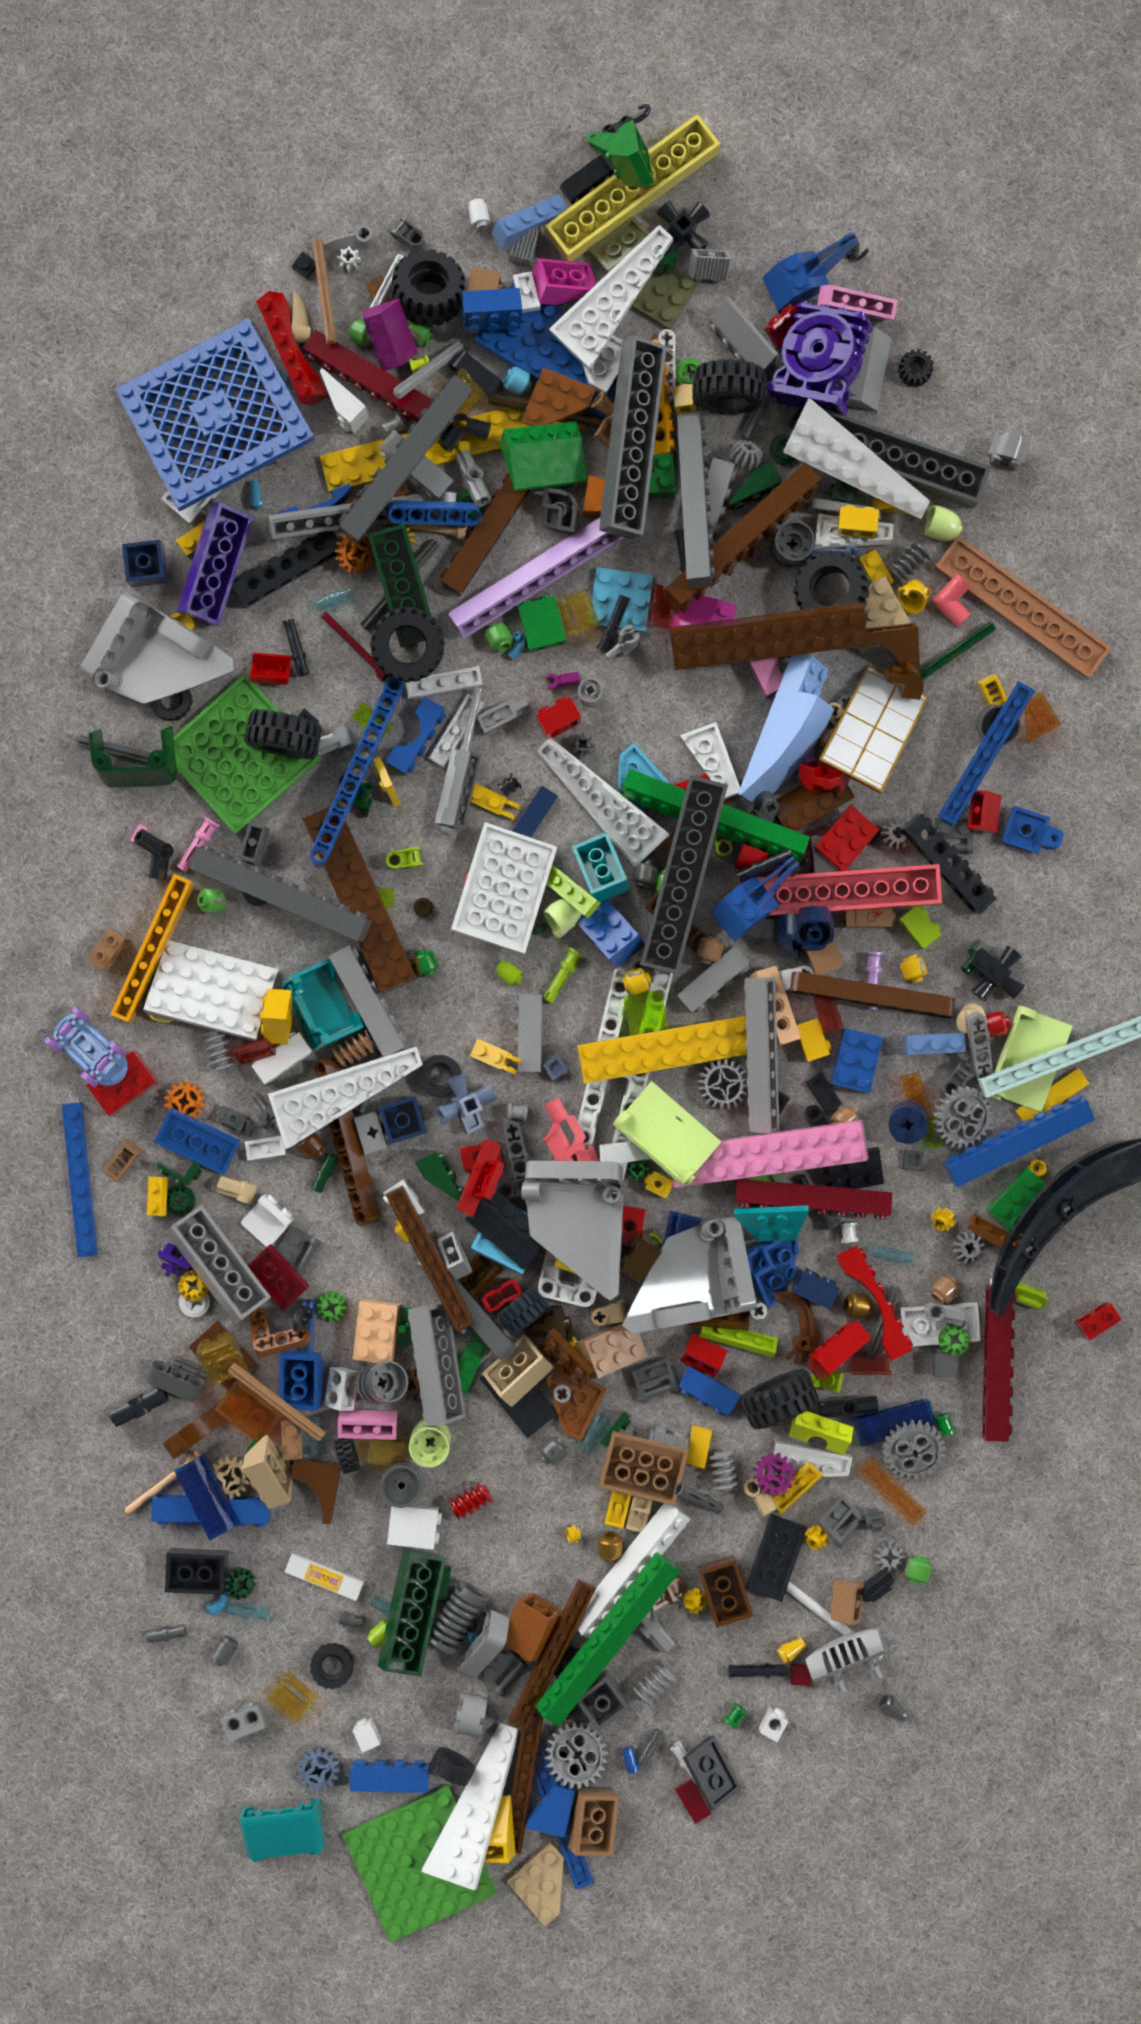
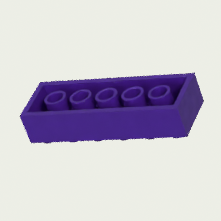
[176,502,253,626]

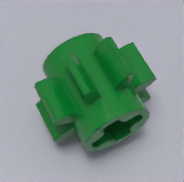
[626,1160,649,1181]

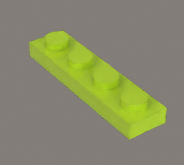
[546,864,601,919]
[699,1326,778,1358]

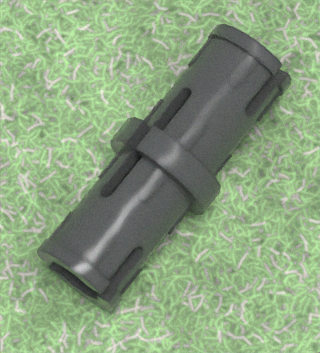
[146,1624,187,1643]

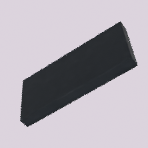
[480,1375,558,1439]
[745,1513,807,1602]

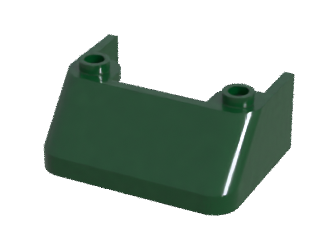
[89,726,177,787]

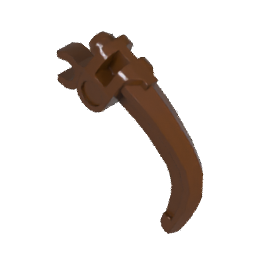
[773,1292,819,1365]

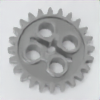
[933,1086,993,1149]
[882,1420,946,1480]
[544,1722,608,1790]

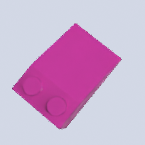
[532,258,596,305]
[669,596,737,627]

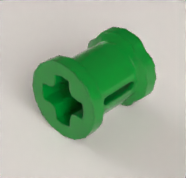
[933,1412,956,1437]
[723,1702,749,1729]

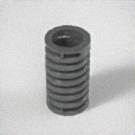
[429,1580,489,1655]

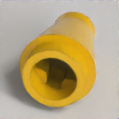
[776,1637,807,1664]

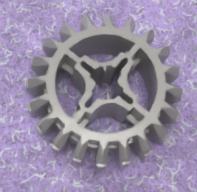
[697,1058,748,1110]

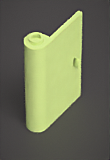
[990,1006,1073,1112]
[613,1081,721,1186]

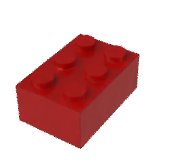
[86,1051,159,1116]
[805,1320,872,1382]

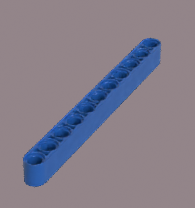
[310,678,403,868]

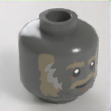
[632,860,660,890]

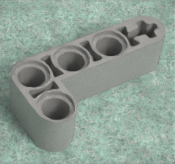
[457,1610,509,1678]

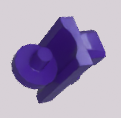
[157,1243,192,1277]

